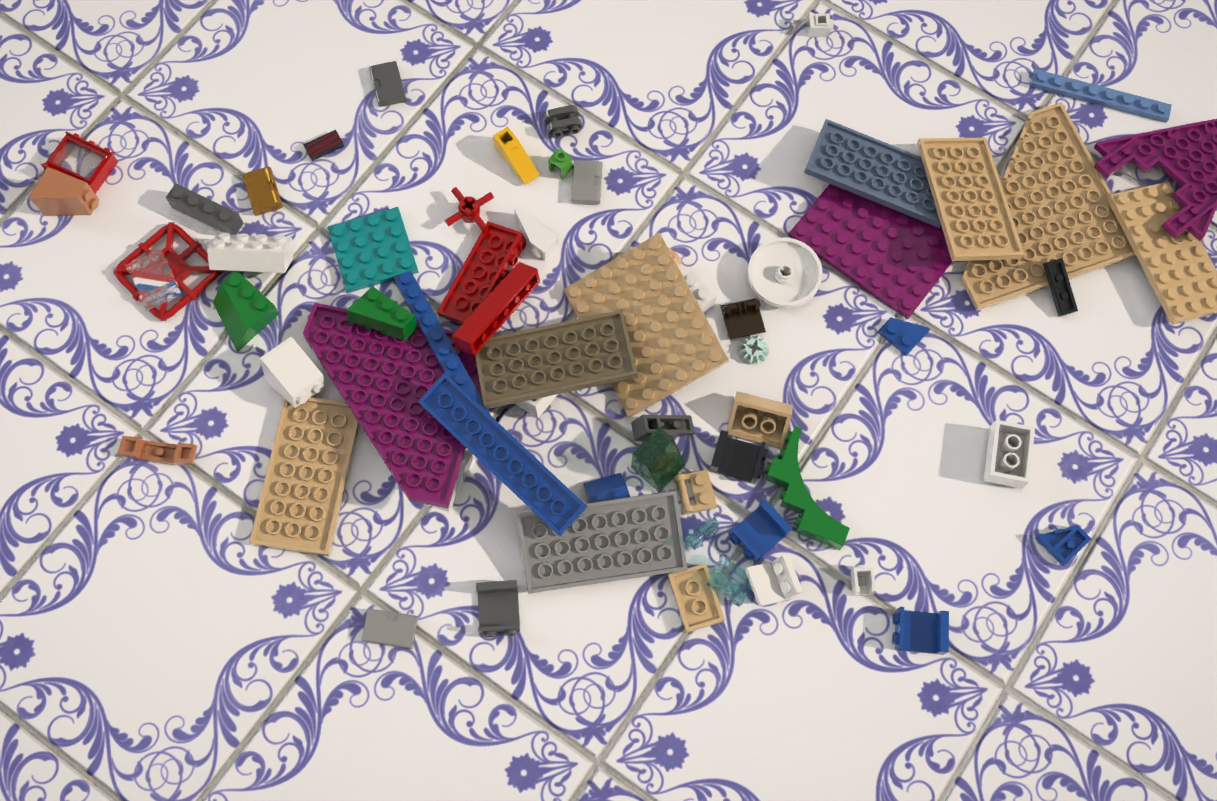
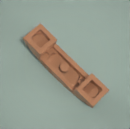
[117,435,198,465]

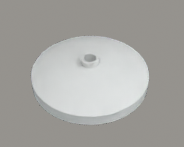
[748,238,823,308]

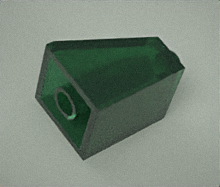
[631,427,686,492]

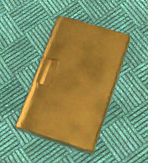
[242,167,283,216]

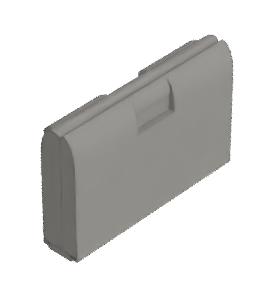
[571,160,603,205]
[361,608,418,649]

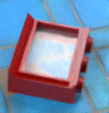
[41,131,118,194]

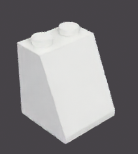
[260,337,325,408]

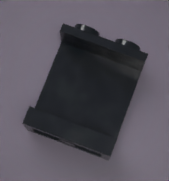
[709,430,768,484]

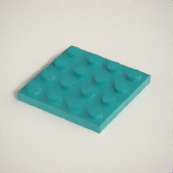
[327,207,419,293]

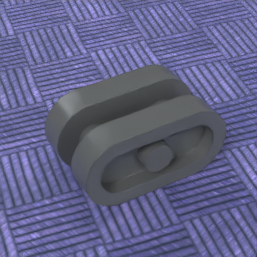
[543,105,583,138]

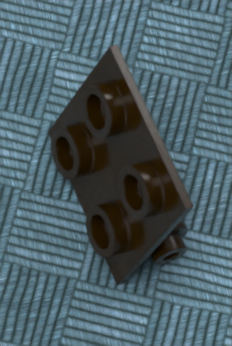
[720,298,766,340]

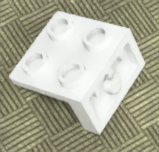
[745,554,803,606]

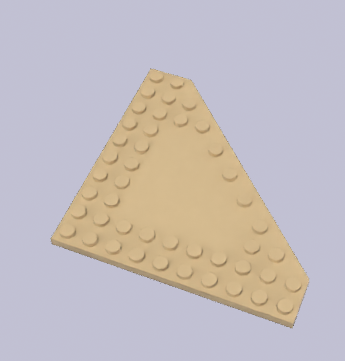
[961,102,1136,311]

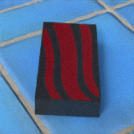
[303,130,344,161]

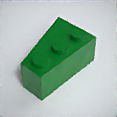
[346,286,417,341]

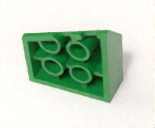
[213,271,279,352]

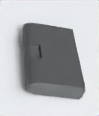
[369,61,406,107]

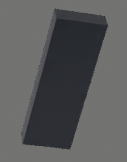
[1043,258,1078,317]

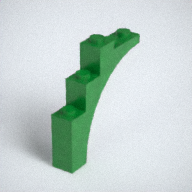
[764,426,850,550]

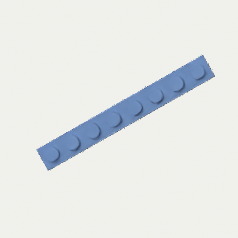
[1029,69,1172,123]

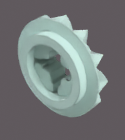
[739,335,769,364]

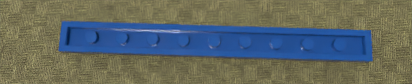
[394,271,491,415]

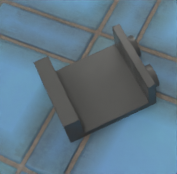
[476,580,520,638]

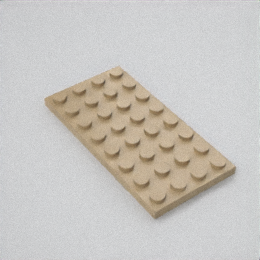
[917,138,1025,261]
[1107,181,1217,325]
[249,397,359,556]

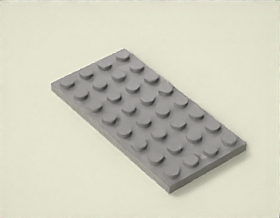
[517,490,688,594]

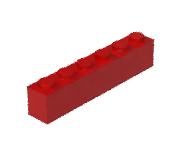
[452,262,540,356]

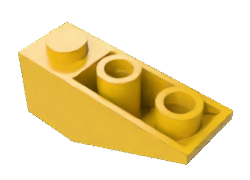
[493,126,540,185]

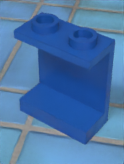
[728,499,792,563]
[892,607,949,655]

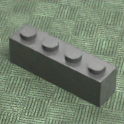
[166,183,244,235]

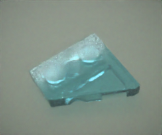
[684,517,719,551]

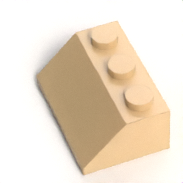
[727,391,793,448]

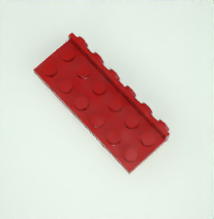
[437,221,526,324]

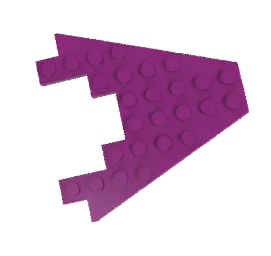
[1093,119,1217,241]

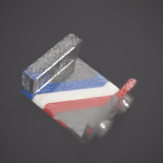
[125,250,182,310]

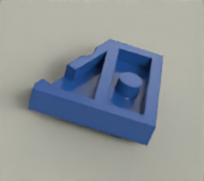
[877,317,930,356]
[1035,525,1092,566]

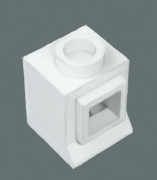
[807,12,834,37]
[850,565,876,596]

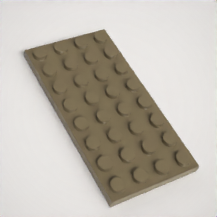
[475,310,638,409]

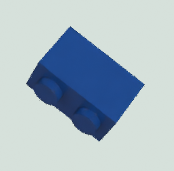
[583,473,630,503]

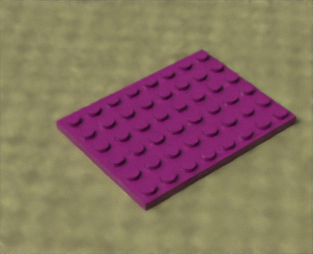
[788,184,953,319]

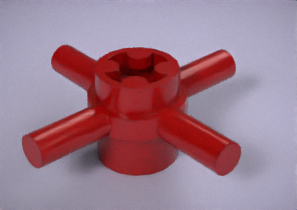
[444,187,494,231]

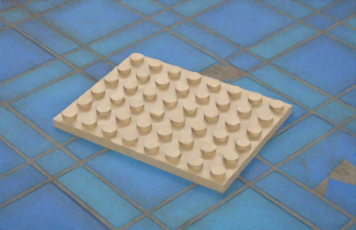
[563,233,729,418]

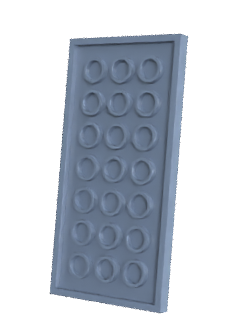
[804,119,941,228]

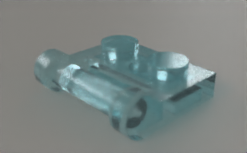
[705,554,751,607]

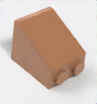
[28,167,100,216]

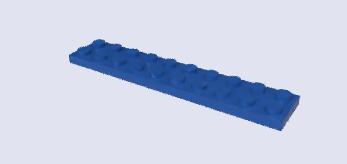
[418,373,588,537]

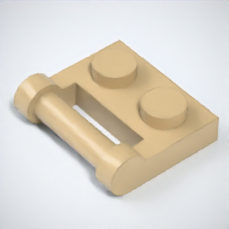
[673,469,717,515]

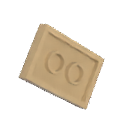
[668,563,725,633]

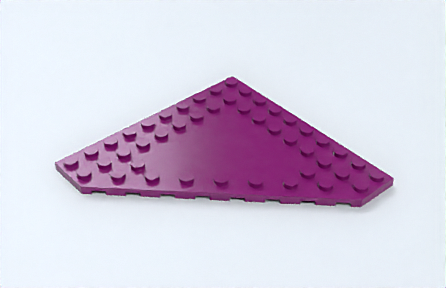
[303,303,482,509]

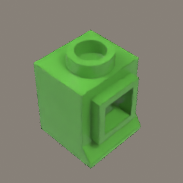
[548,149,574,179]

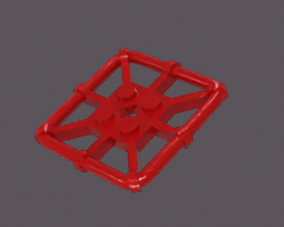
[113,222,222,321]

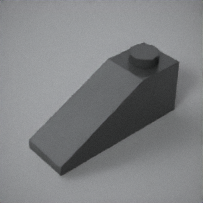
[631,415,695,441]

